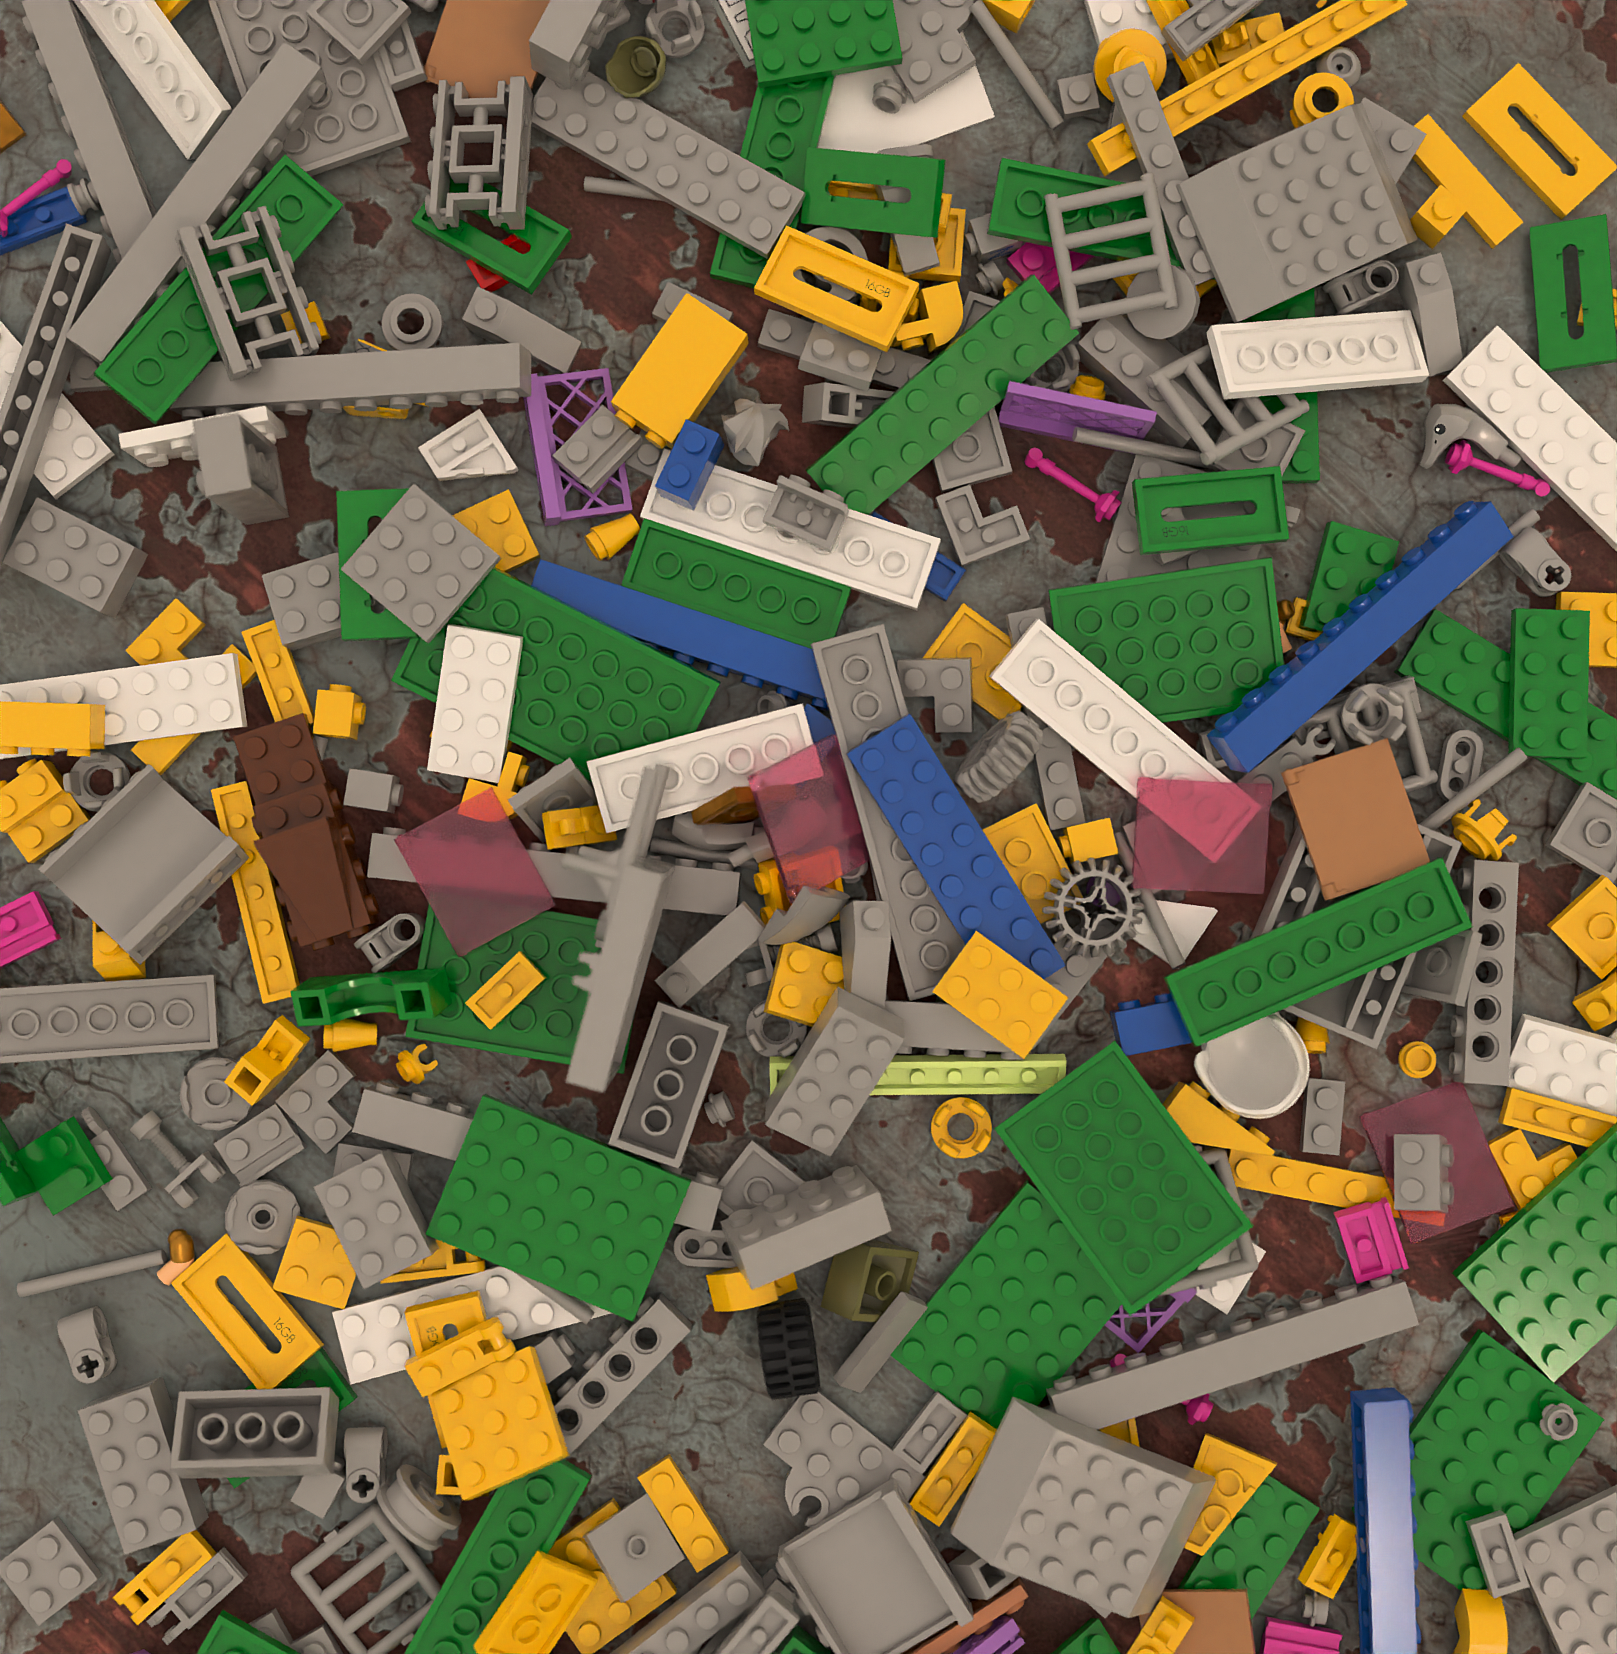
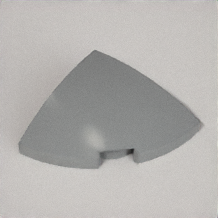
[758,886,851,945]

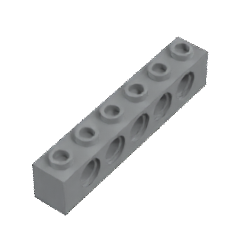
[1449,860,1519,1086]
[553,1293,693,1460]

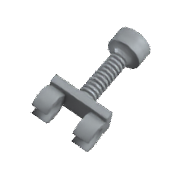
[745,923,838,987]
[129,1110,226,1209]

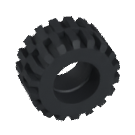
[757,1298,820,1400]

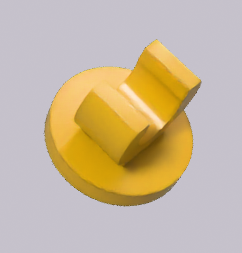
[396,1044,438,1084]

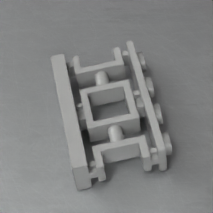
[425,76,533,230]
[176,206,322,382]
[698,1569,799,1654]

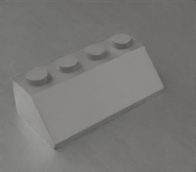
[1076,314,1227,448]

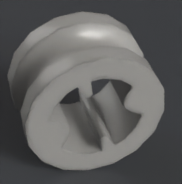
[67,178,100,216]

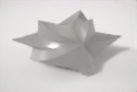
[721,396,789,467]

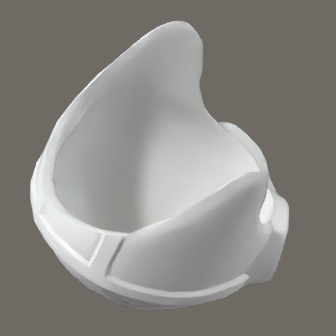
[1194,1012,1310,1119]

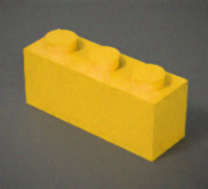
[0,701,105,756]

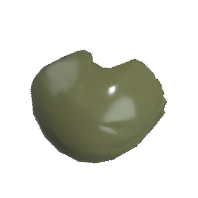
[605,36,667,98]

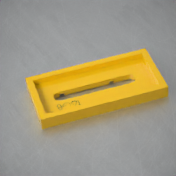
[1462,63,1617,220]
[754,225,919,352]
[171,1233,324,1389]
[404,1290,492,1448]

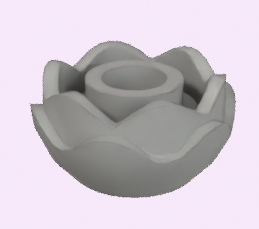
[1315,46,1361,92]

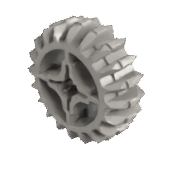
[954,711,1044,803]
[1042,858,1144,959]

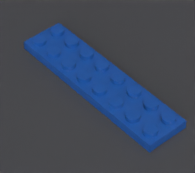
[846,714,1066,979]

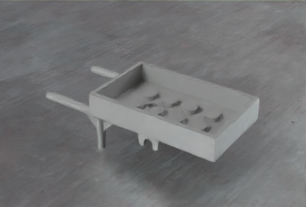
[562,764,675,1092]

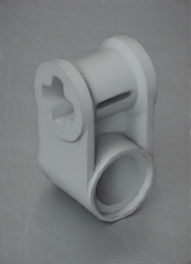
[1322,260,1399,316]
[1499,527,1571,598]
[354,913,426,973]
[57,1306,117,1384]
[344,1427,388,1503]

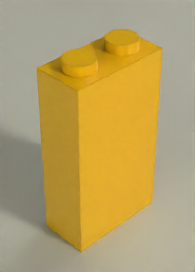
[611,293,749,449]

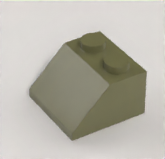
[820,1239,919,1322]

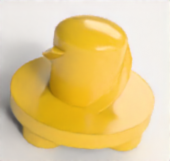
[1093,28,1167,102]

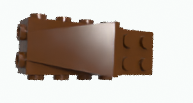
[233,713,380,951]

